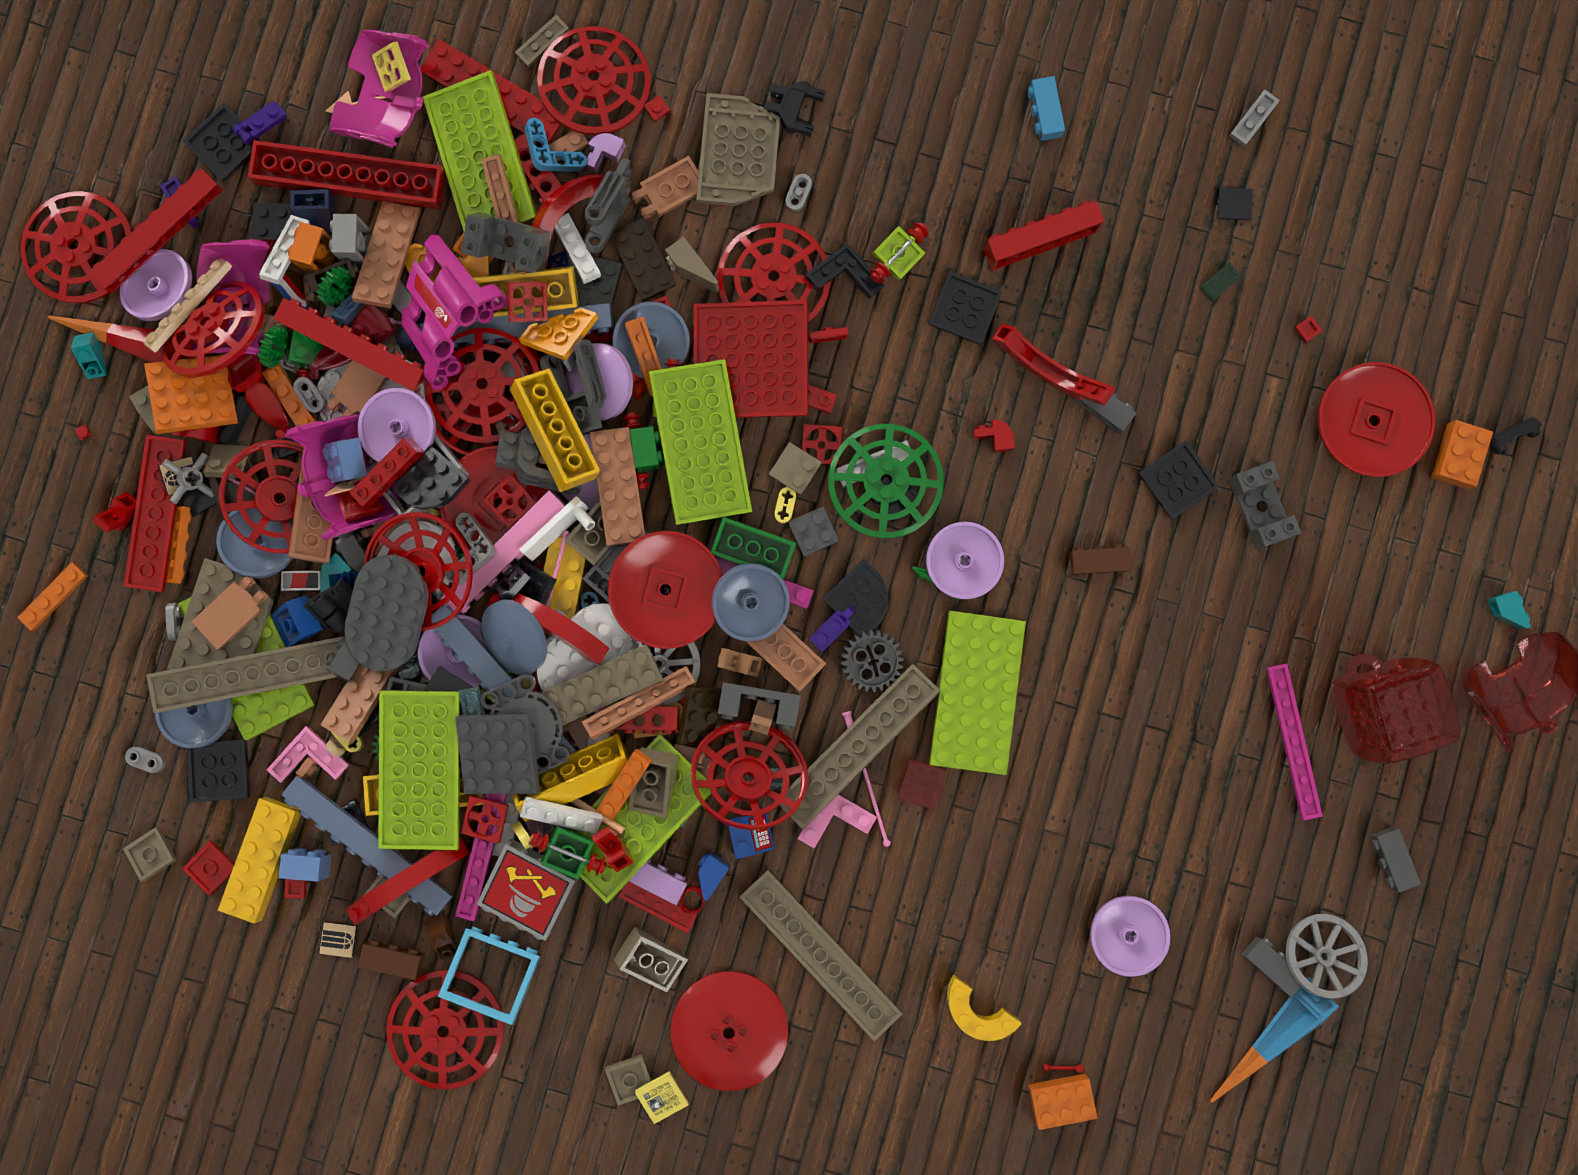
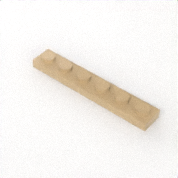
[144,258,232,353]

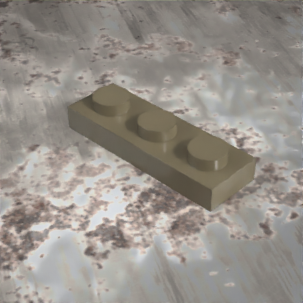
[515,15,570,68]

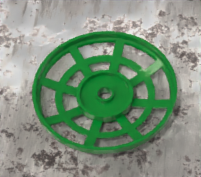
[828,424,944,539]

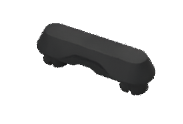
[218,394,252,445]
[1489,417,1542,454]

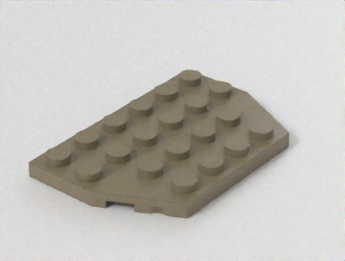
[696,93,780,206]
[167,558,274,670]

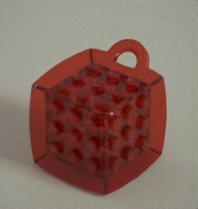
[1332,654,1461,764]

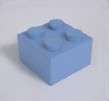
[323,438,367,483]
[279,848,332,882]

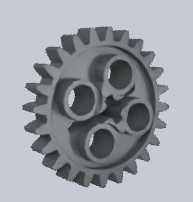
[841,629,904,692]

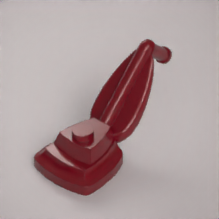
[309,304,395,380]

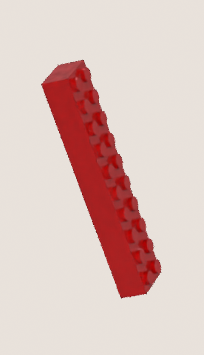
[248,140,446,210]

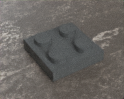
[788,506,839,557]

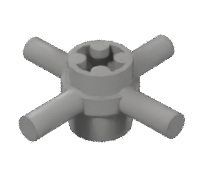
[162,453,214,505]

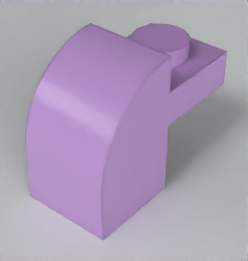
[586,133,626,173]

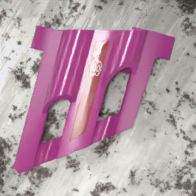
[401,235,507,390]

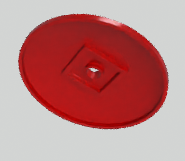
[1318,362,1435,477]
[440,446,555,560]
[608,531,723,649]
[671,971,788,1091]

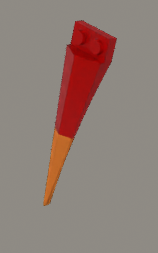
[47,316,194,363]

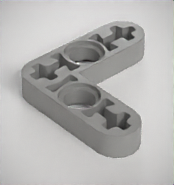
[447,513,496,585]

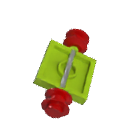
[870,222,929,283]

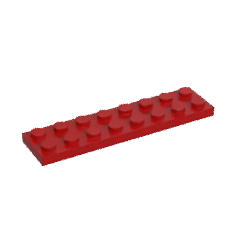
[420,39,566,145]
[124,435,187,592]

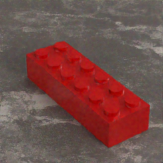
[984,200,1105,271]

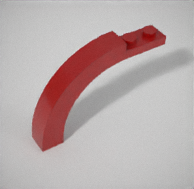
[532,174,605,269]
[992,323,1116,406]
[486,593,610,665]
[345,837,470,925]

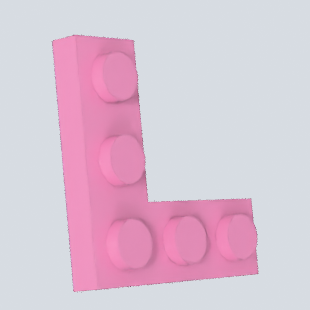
[267,726,350,783]
[797,795,877,848]

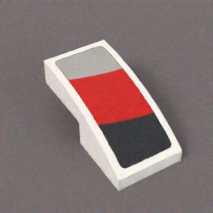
[281,571,321,591]

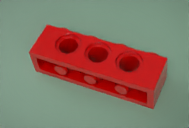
[514,133,561,205]
[349,438,425,507]
[599,705,679,734]

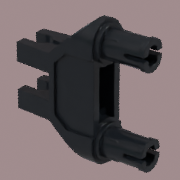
[764,81,826,138]

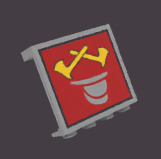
[476,839,578,941]

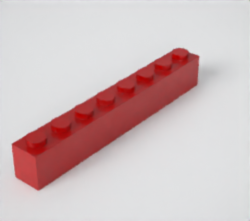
[89,168,223,293]
[273,298,425,393]

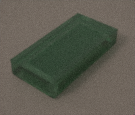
[1200,262,1242,302]

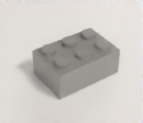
[329,214,372,268]

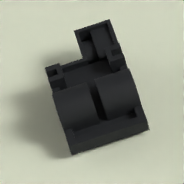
[304,578,353,633]

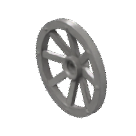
[619,636,700,705]
[1286,914,1368,999]

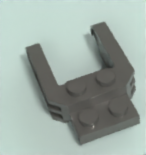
[585,158,632,253]
[540,339,607,434]
[495,427,582,494]

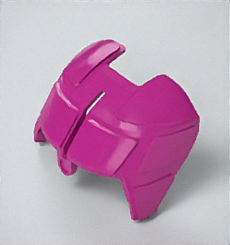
[330,30,428,148]
[193,239,270,355]
[285,415,400,540]

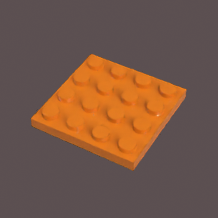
[144,354,238,434]

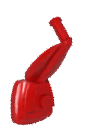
[227,354,291,439]

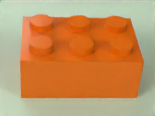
[288,222,335,274]
[1431,420,1493,490]
[1028,1073,1097,1130]

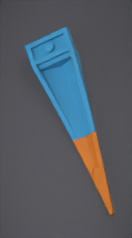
[1210,977,1339,1102]

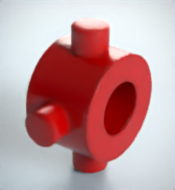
[75,424,92,441]

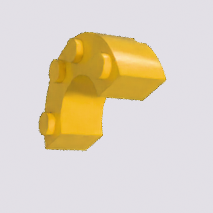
[947,974,1022,1041]

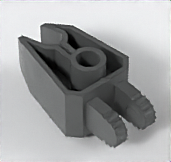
[335,531,367,572]

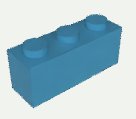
[1028,76,1065,141]

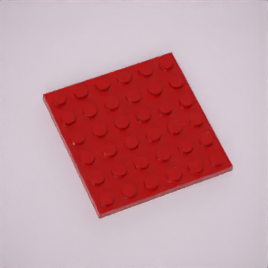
[694,300,808,418]

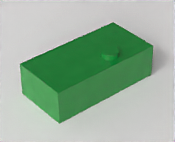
[711,517,797,580]

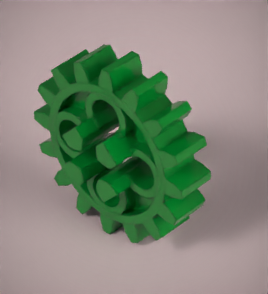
[316,265,354,306]
[258,325,290,368]

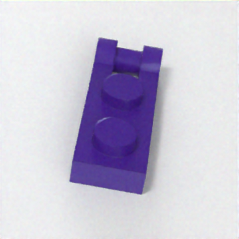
[232,100,287,145]

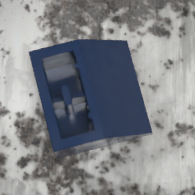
[290,189,335,234]

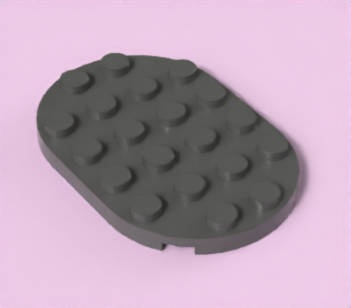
[345,555,429,671]

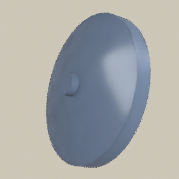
[613,302,690,378]
[216,508,293,579]
[712,563,790,641]
[482,600,547,675]
[155,698,233,748]

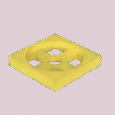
[372,42,411,92]

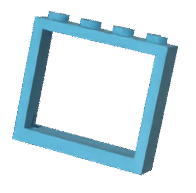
[438,926,541,1025]

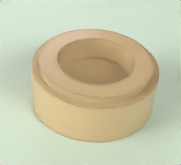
[325,738,346,757]

